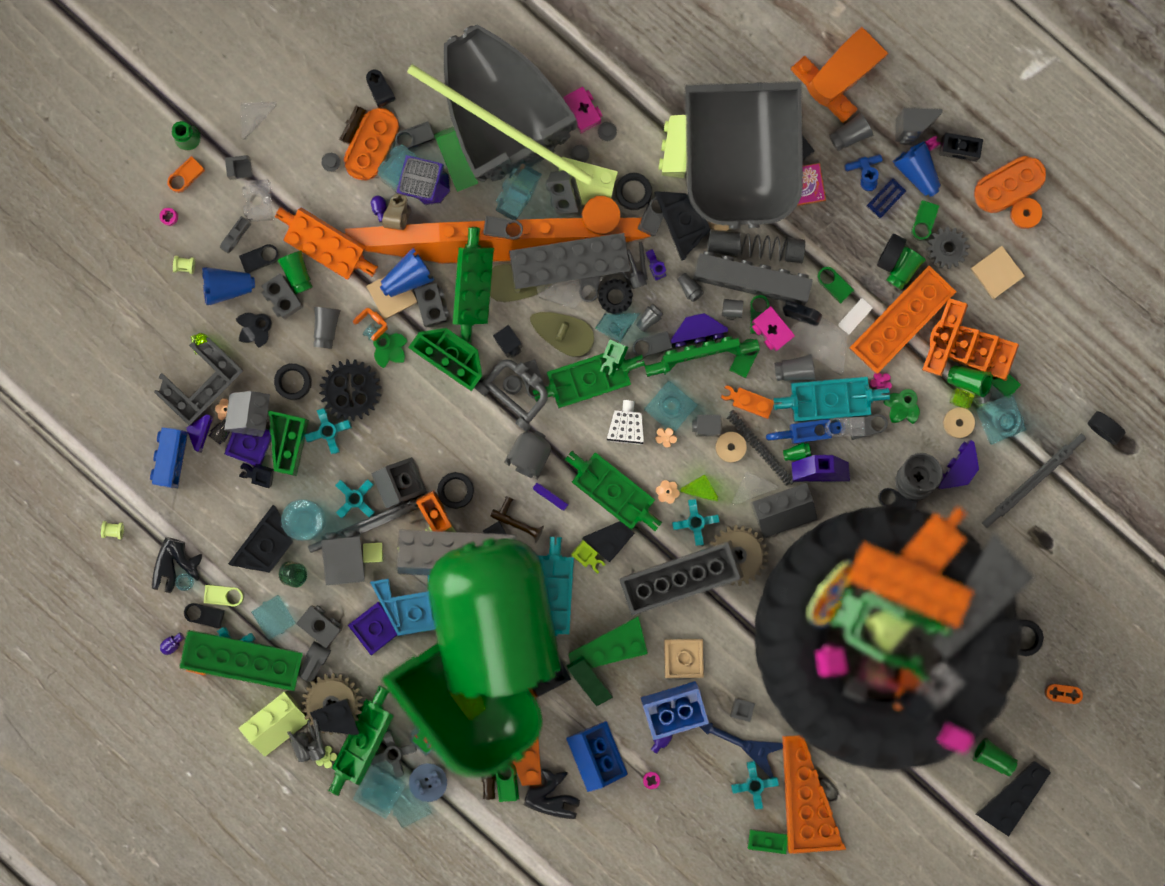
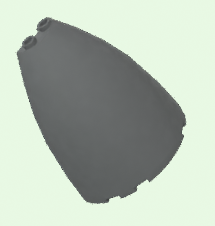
[444,24,577,182]

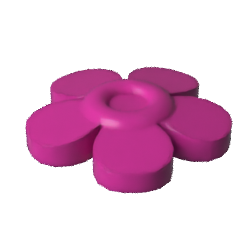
[870,372,892,390]

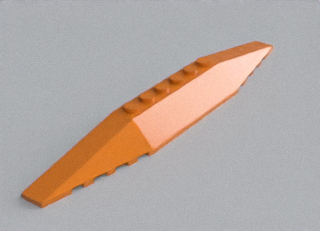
[345,218,650,264]

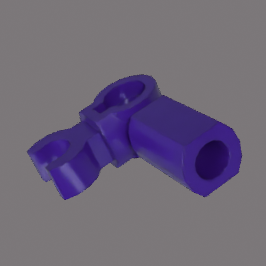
[645,249,666,281]

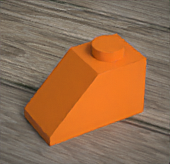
[416,490,452,532]

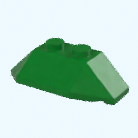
[408,328,482,392]

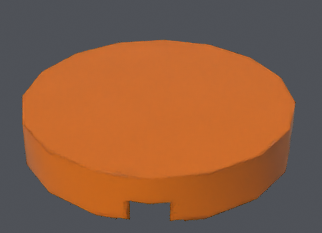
[582,196,620,234]

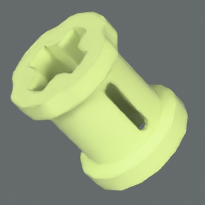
[173,255,195,274]
[101,521,124,540]

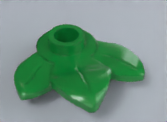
[373,332,407,368]
[883,389,920,424]

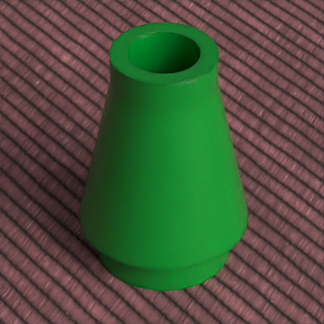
[783,442,812,461]

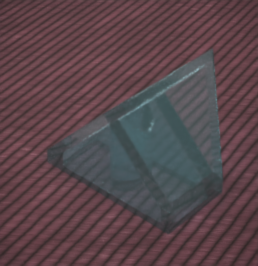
[595,313,640,344]

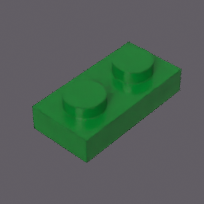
[747,829,788,854]

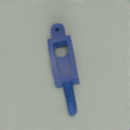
[766,419,844,444]

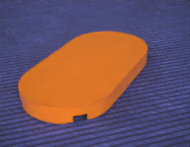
[344,108,399,181]
[974,156,1046,213]

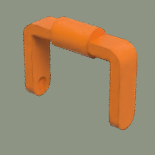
[353,308,388,341]

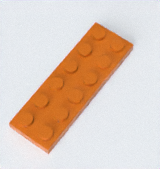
[849,266,957,375]
[847,543,974,628]

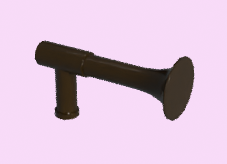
[490,496,544,544]

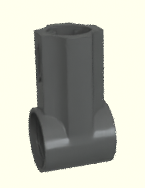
[722,299,743,320]
[298,641,331,682]

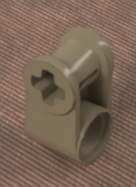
[382,194,411,230]

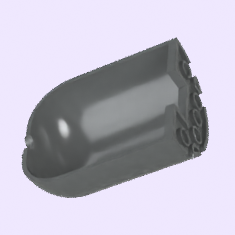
[685,82,803,229]

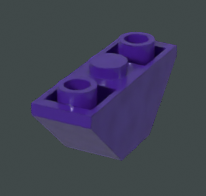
[670,313,728,347]
[936,440,979,490]
[791,455,850,482]

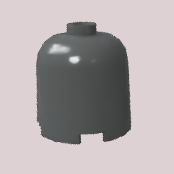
[504,431,551,480]

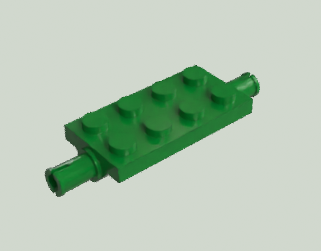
[453,227,494,343]
[645,336,760,377]
[532,353,645,409]
[565,451,662,532]
[328,685,394,796]

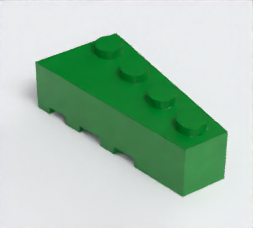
[568,616,648,668]

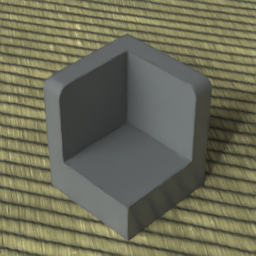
[225,155,252,180]
[730,698,755,722]

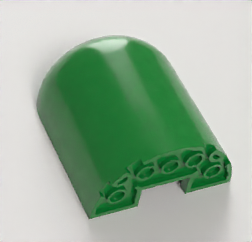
[428,538,561,698]
[382,643,542,779]

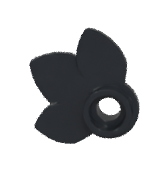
[236,312,272,348]

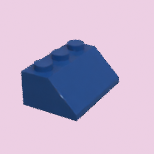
[150,427,188,488]
[641,681,709,740]
[566,721,628,792]

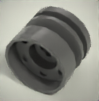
[895,453,943,501]

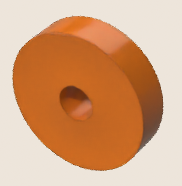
[1010,198,1042,229]

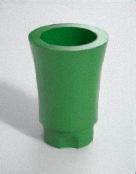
[172,121,201,151]
[886,246,926,290]
[277,250,313,294]
[947,365,993,398]
[973,737,1018,776]

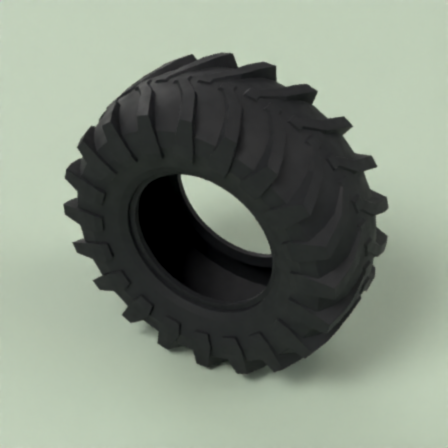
[755,506,1023,771]

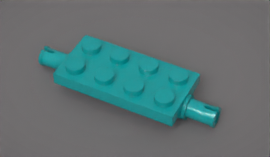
[773,377,890,422]
[537,537,574,636]

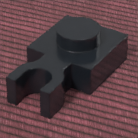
[239,463,274,488]

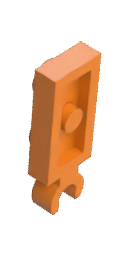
[721,386,774,419]

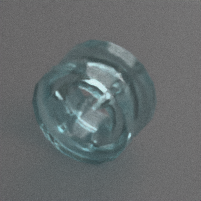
[362,322,380,341]
[175,573,194,591]

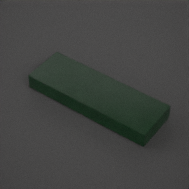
[566,656,613,707]

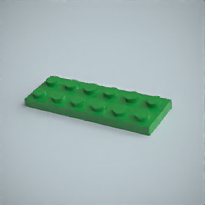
[179,630,303,691]

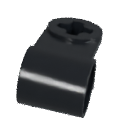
[366,69,396,108]

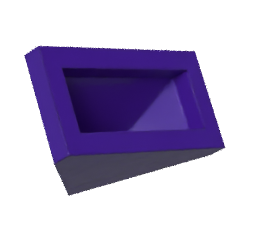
[186,414,213,453]

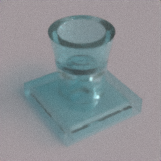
[644,380,697,434]
[976,394,1026,445]

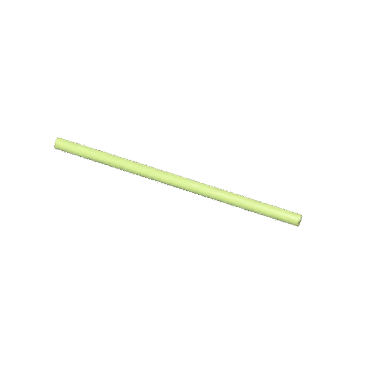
[407,64,593,185]

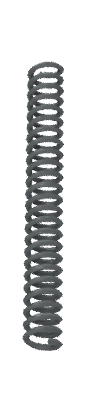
[727,410,794,486]

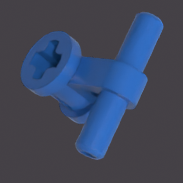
[844,155,882,191]

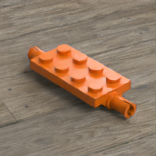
[275,207,378,280]
[883,507,967,603]

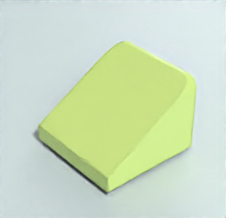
[363,543,383,563]

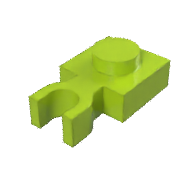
[570,540,606,574]

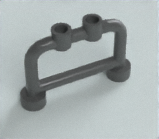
[474,359,548,432]

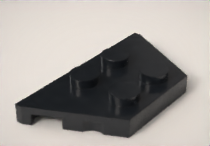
[654,191,710,261]
[228,505,293,573]

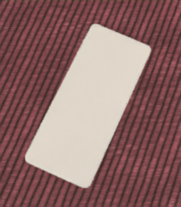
[838,298,873,335]

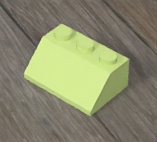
[658,115,686,178]
[558,157,618,206]
[238,691,311,757]

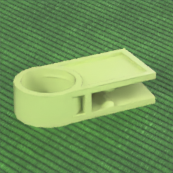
[204,585,244,606]

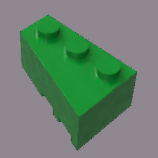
[434,126,478,192]
[268,410,309,476]

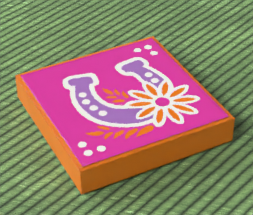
[797,163,826,206]

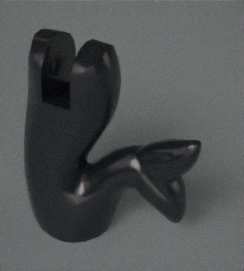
[151,537,202,593]
[524,769,580,819]

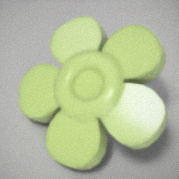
[316,746,337,768]

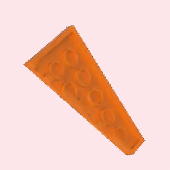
[782,735,846,854]

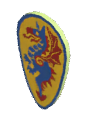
[809,561,853,627]

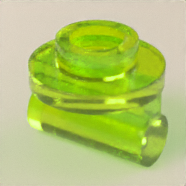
[190,333,208,355]

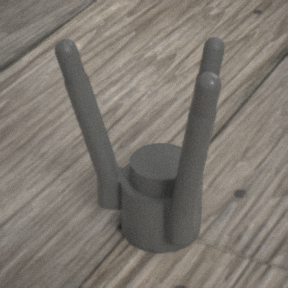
[621,241,648,289]
[288,719,325,761]

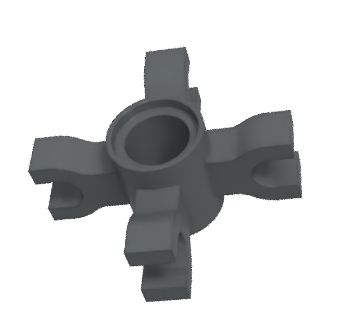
[371,730,417,778]

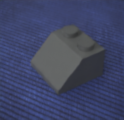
[224,391,270,437]
[371,457,427,509]

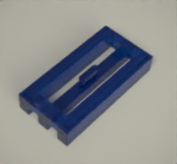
[866,178,906,219]

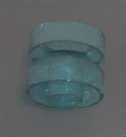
[282,500,326,541]

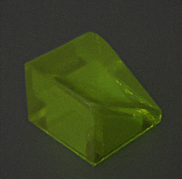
[949,388,974,409]

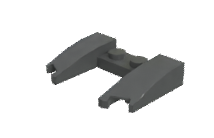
[154,337,244,426]

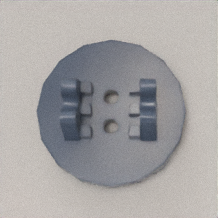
[409,763,447,802]

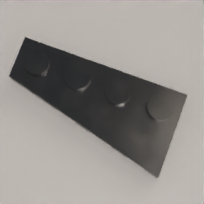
[976,761,1051,837]

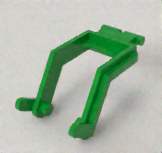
[831,587,952,681]

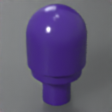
[370,195,387,222]
[160,632,185,655]
[651,735,673,754]

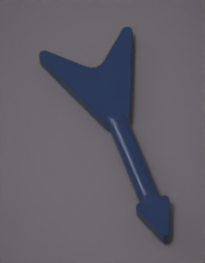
[699,722,783,778]

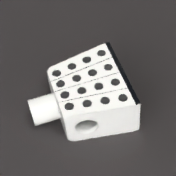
[607,400,644,445]

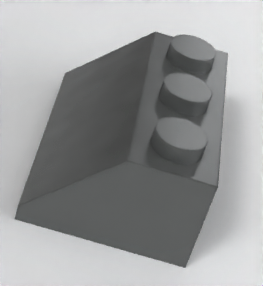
[895,108,943,145]
[750,483,818,539]

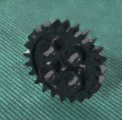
[319,359,382,421]

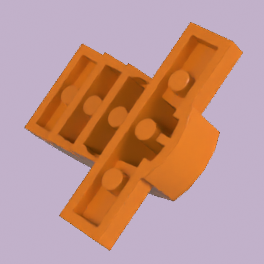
[790,27,888,123]
[922,298,1019,381]

